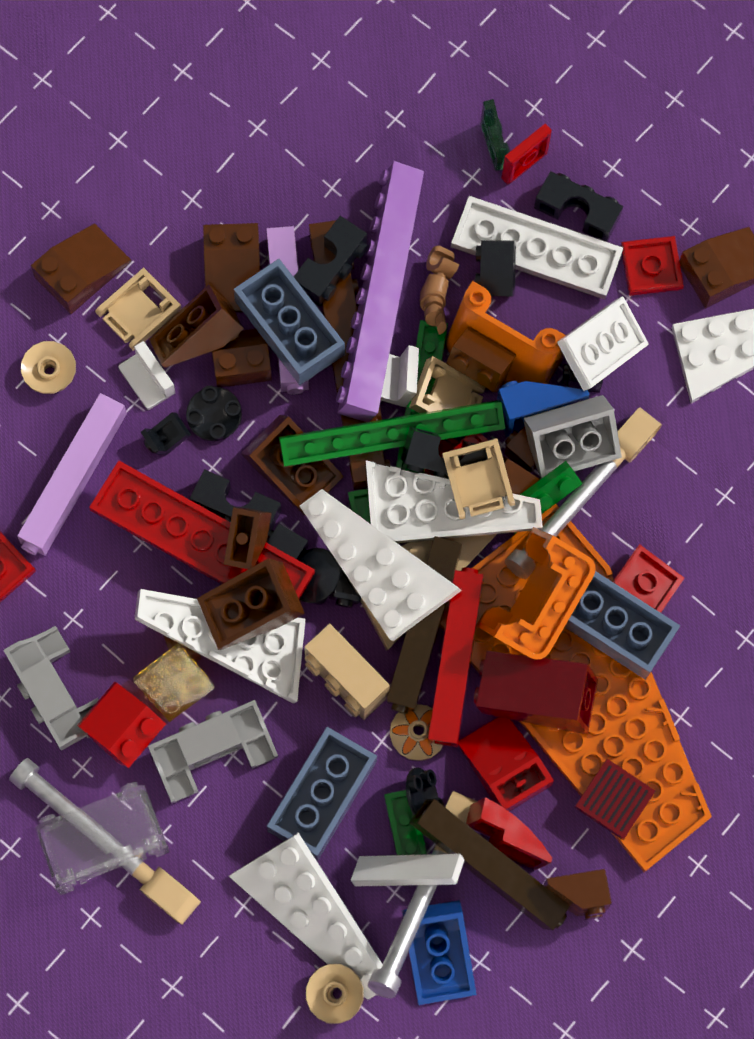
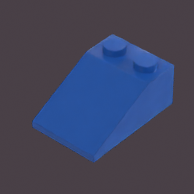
[497,381,590,437]
[402,900,477,1005]

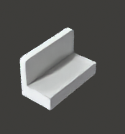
[118,341,175,410]
[381,345,419,407]

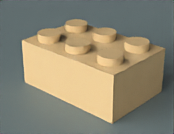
[305,624,390,720]

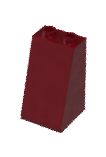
[474,651,598,735]

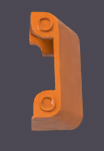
[446,281,566,385]
[476,527,596,660]

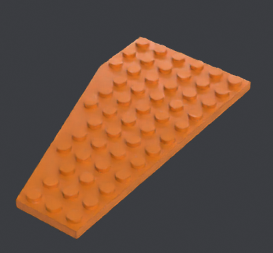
[440,504,712,873]

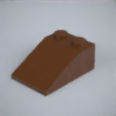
[31,223,132,314]
[203,223,260,313]
[679,227,754,309]
[149,284,244,368]
[240,415,344,515]
[197,558,305,650]

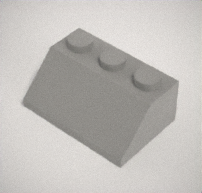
[523,395,622,479]

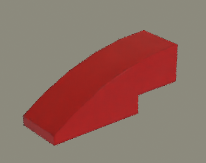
[466,797,552,870]

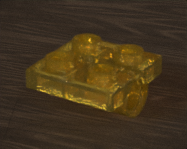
[133,643,215,722]

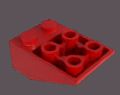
[458,717,554,812]

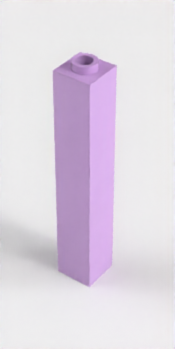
[266,226,309,394]
[17,393,127,556]

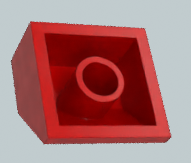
[77,682,166,768]

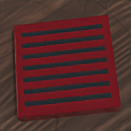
[574,759,655,840]

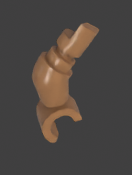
[420,246,459,335]

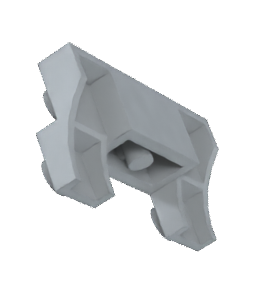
[3,626,99,751]
[148,700,278,803]

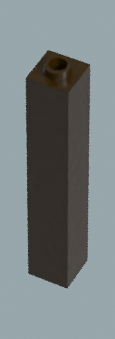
[387,536,462,714]
[409,799,570,930]

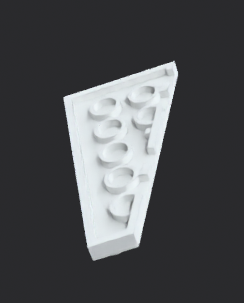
[672,309,754,404]
[366,461,543,543]
[300,489,462,641]
[135,589,305,704]
[229,833,383,1000]

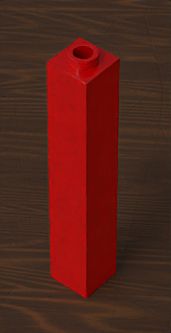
[428,567,484,747]

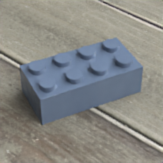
[234,259,345,386]
[565,571,680,680]
[267,727,377,861]

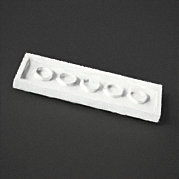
[451,196,623,299]

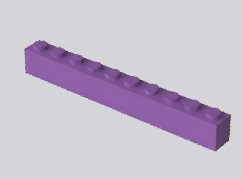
[336,161,424,422]

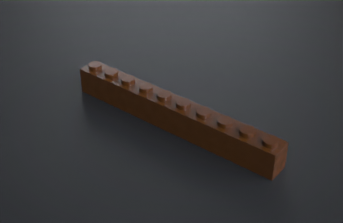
[309,220,390,490]

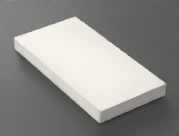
[557,296,648,391]

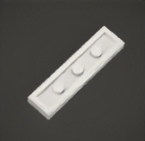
[351,854,464,886]

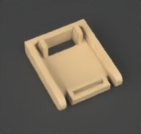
[95,268,181,351]
[409,356,486,437]
[442,438,515,520]

